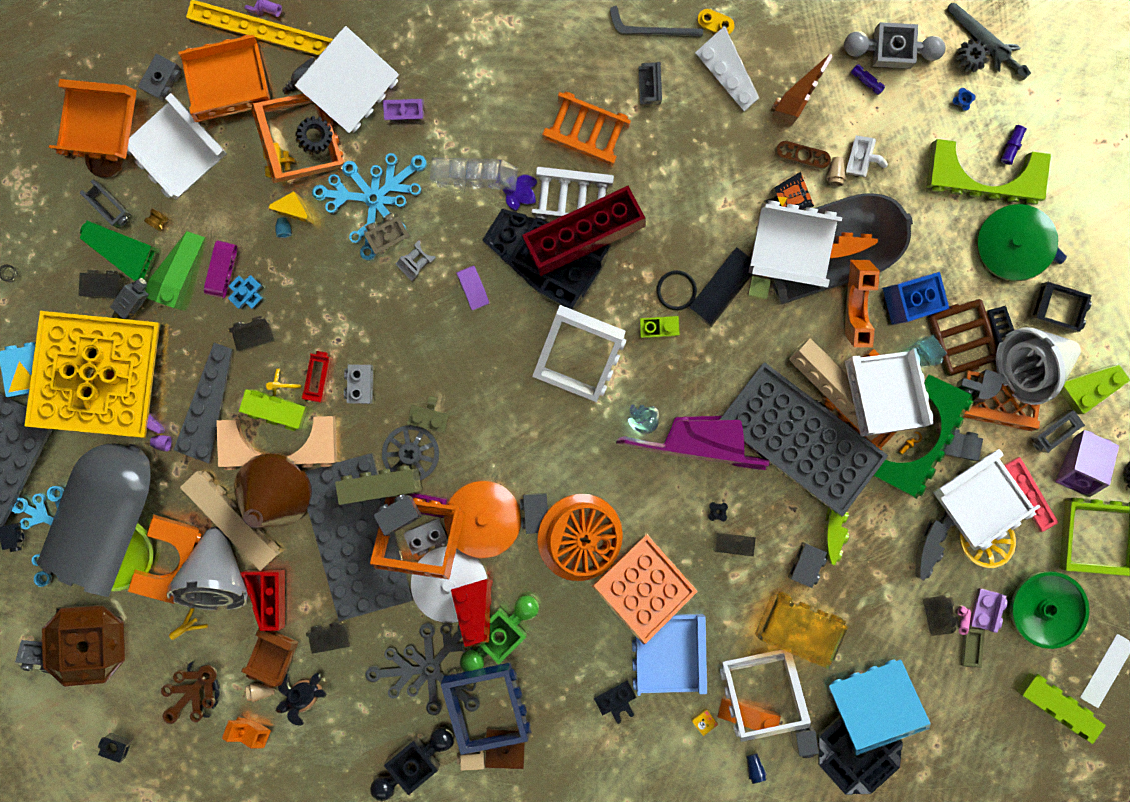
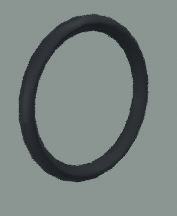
[657,270,697,310]

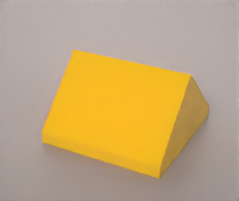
[269,191,314,224]

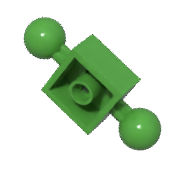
[460,596,539,672]

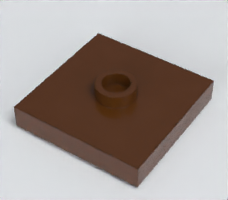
[485,728,525,769]

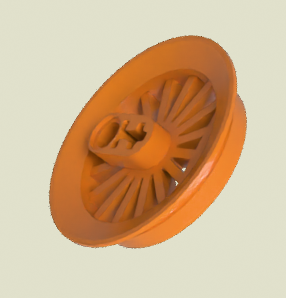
[537,494,623,581]

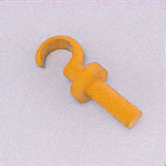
[899,431,922,455]

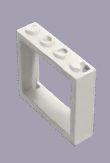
[532,305,626,402]
[720,648,811,742]

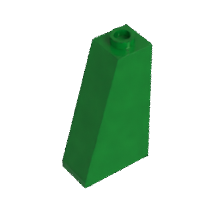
[80,220,157,281]

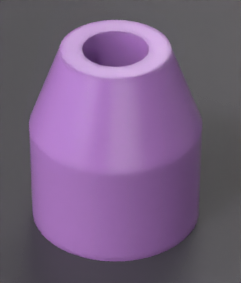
[150,435,172,452]

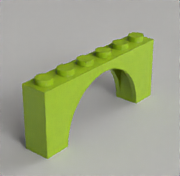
[926,139,1051,205]

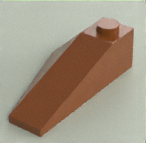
[772,54,833,126]

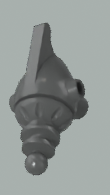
[282,56,315,94]

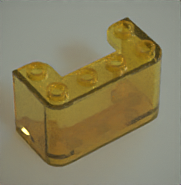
[755,591,849,669]

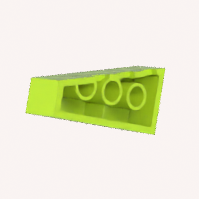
[1017,673,1106,744]

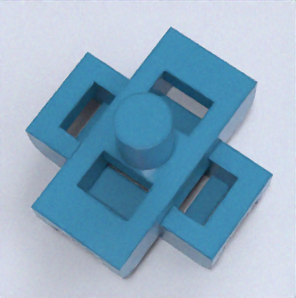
[228,275,263,309]

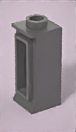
[79,179,131,228]
[1031,410,1085,453]

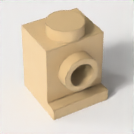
[457,750,485,770]

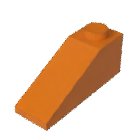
[717,698,781,735]

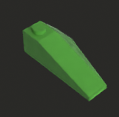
[145,231,206,310]

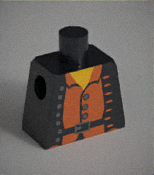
[764,172,814,210]

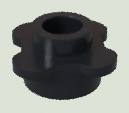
[708,502,728,522]

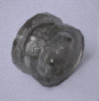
[0,264,18,283]

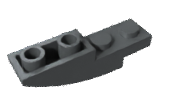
[915,510,955,581]

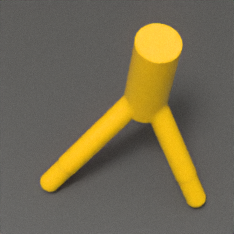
[266,369,301,396]
[169,608,208,640]

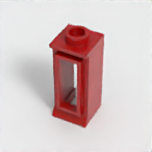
[302,351,332,403]

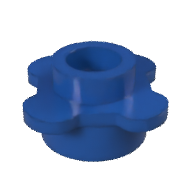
[953,88,976,111]

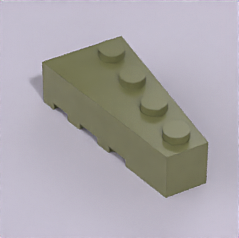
[335,466,422,505]

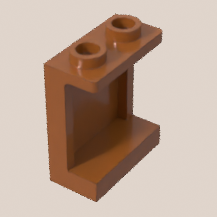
[241,628,299,688]

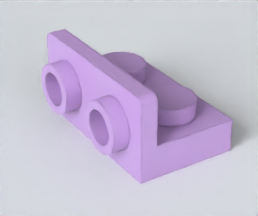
[969,588,1007,633]

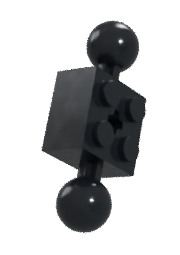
[370,727,454,802]

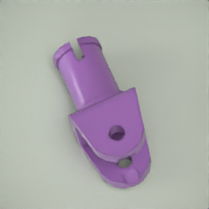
[244,0,282,17]

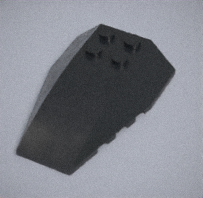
[482,209,611,310]

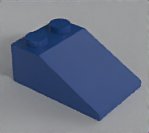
[882,272,949,325]

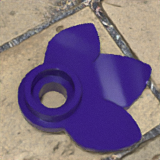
[502,175,537,211]

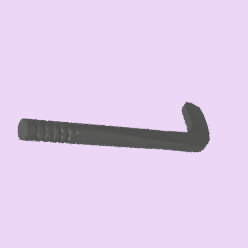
[610,6,703,36]

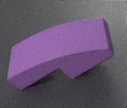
[456,265,489,310]

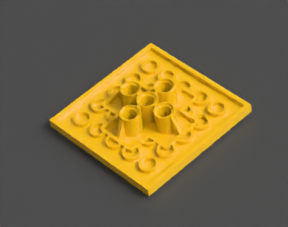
[25,311,160,438]

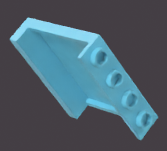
[829,659,931,755]

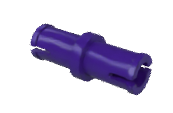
[1001,125,1027,165]

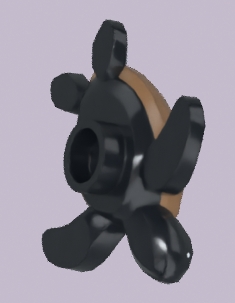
[275,673,327,726]

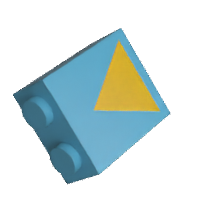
[0,342,36,397]

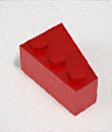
[240,570,285,631]
[451,579,493,647]

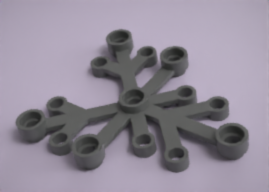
[365,622,480,715]

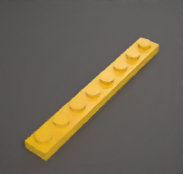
[186,0,333,56]

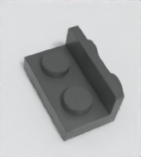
[15,640,50,674]

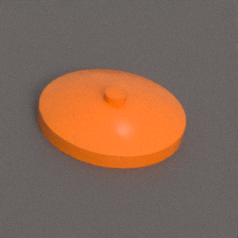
[444,481,521,558]

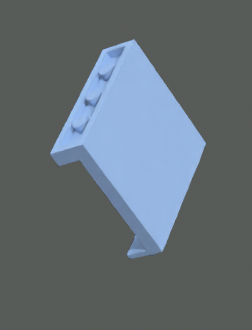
[632,614,707,696]

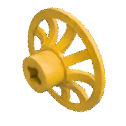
[960,528,1016,568]

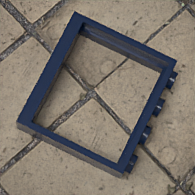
[440,662,532,755]

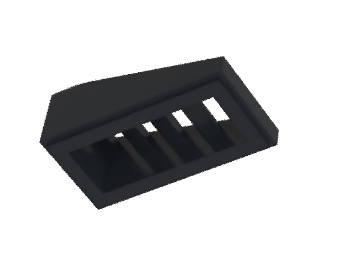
[987,305,1014,346]

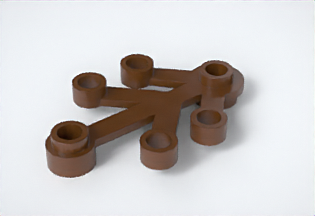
[161,665,217,724]

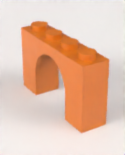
[844,260,880,348]
[128,514,201,604]

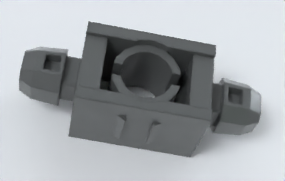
[110,278,149,319]

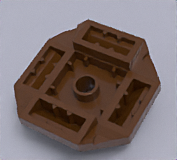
[42,605,125,687]

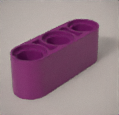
[204,240,237,299]

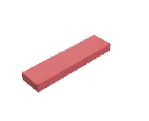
[1004,457,1058,532]

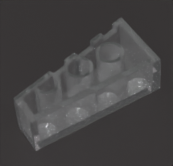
[430,158,518,190]

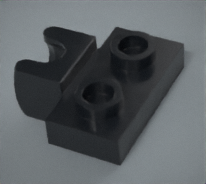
[594,680,637,724]

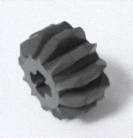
[956,39,990,72]

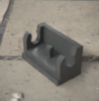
[638,62,662,105]

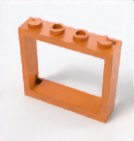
[251,93,344,183]
[370,496,464,580]

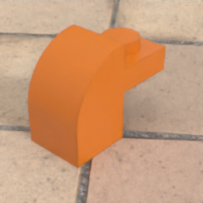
[222,717,271,749]

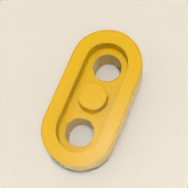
[697,9,735,35]

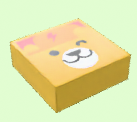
[691,708,719,736]

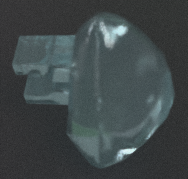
[628,405,659,435]

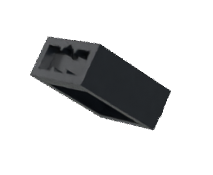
[1030,282,1092,333]

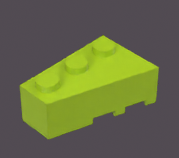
[1060,365,1130,414]
[238,389,308,431]

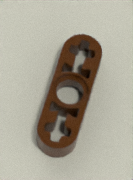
[775,141,831,170]

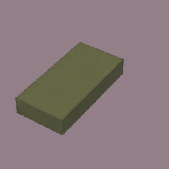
[961,628,985,668]

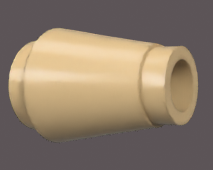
[827,157,846,187]
[245,683,275,702]

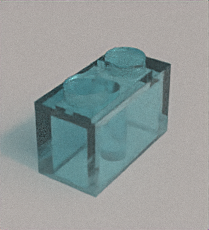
[908,335,947,367]

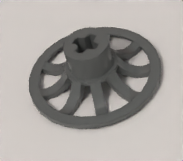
[382,425,439,480]

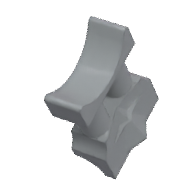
[395,240,436,281]

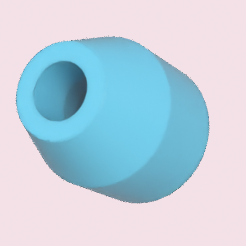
[275,217,292,238]

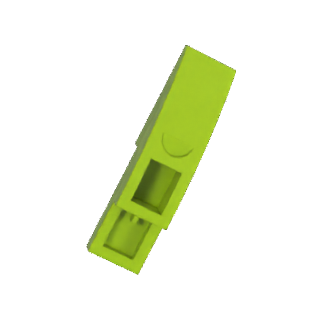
[824,507,849,565]

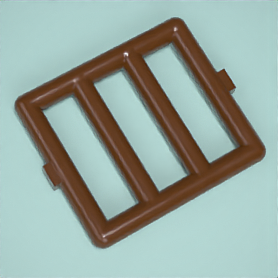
[928,299,998,376]

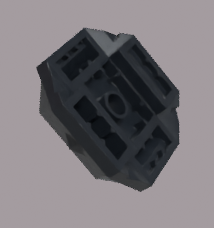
[818,715,903,795]

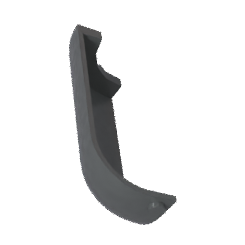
[756,193,913,304]
[37,443,150,597]

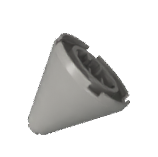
[167,527,248,610]

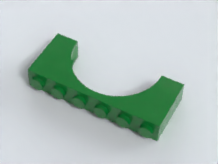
[873,374,974,499]

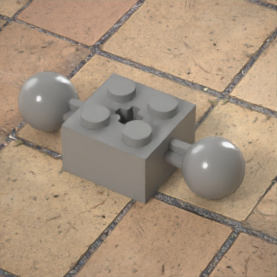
[844,22,946,69]

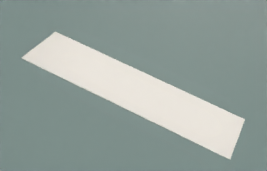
[1080,634,1130,708]

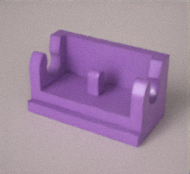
[383,99,424,120]

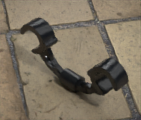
[187,660,220,718]

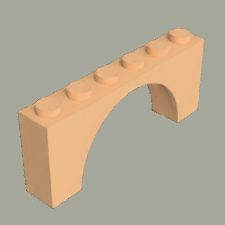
[216,416,337,470]

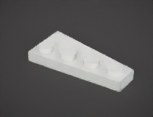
[695,26,759,111]

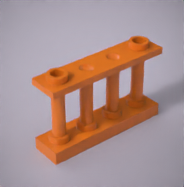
[542,91,631,166]

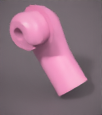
[957,606,971,635]

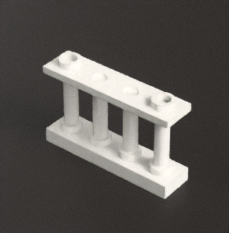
[532,167,614,220]

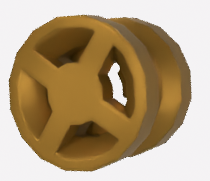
[144,208,169,232]

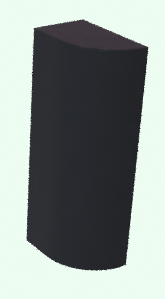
[688,247,753,327]

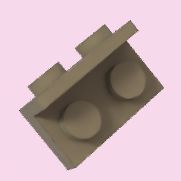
[363,213,409,254]

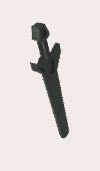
[948,3,1031,79]

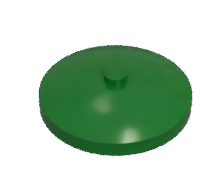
[978,204,1058,281]
[1010,571,1090,649]

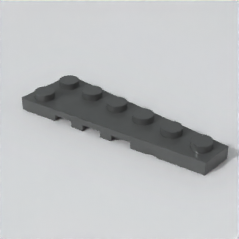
[174,343,234,463]

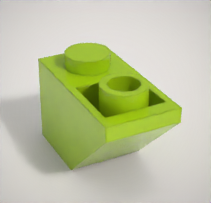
[640,316,680,338]

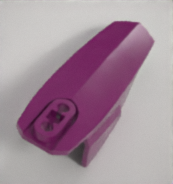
[616,416,770,470]

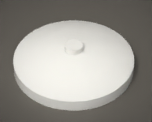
[411,546,487,623]

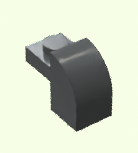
[956,370,1004,403]

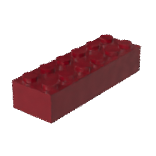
[522,185,646,276]

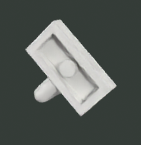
[846,135,888,177]

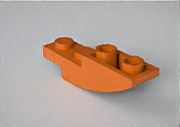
[830,232,878,258]

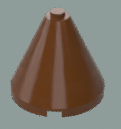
[234,454,312,528]

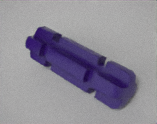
[851,64,885,95]

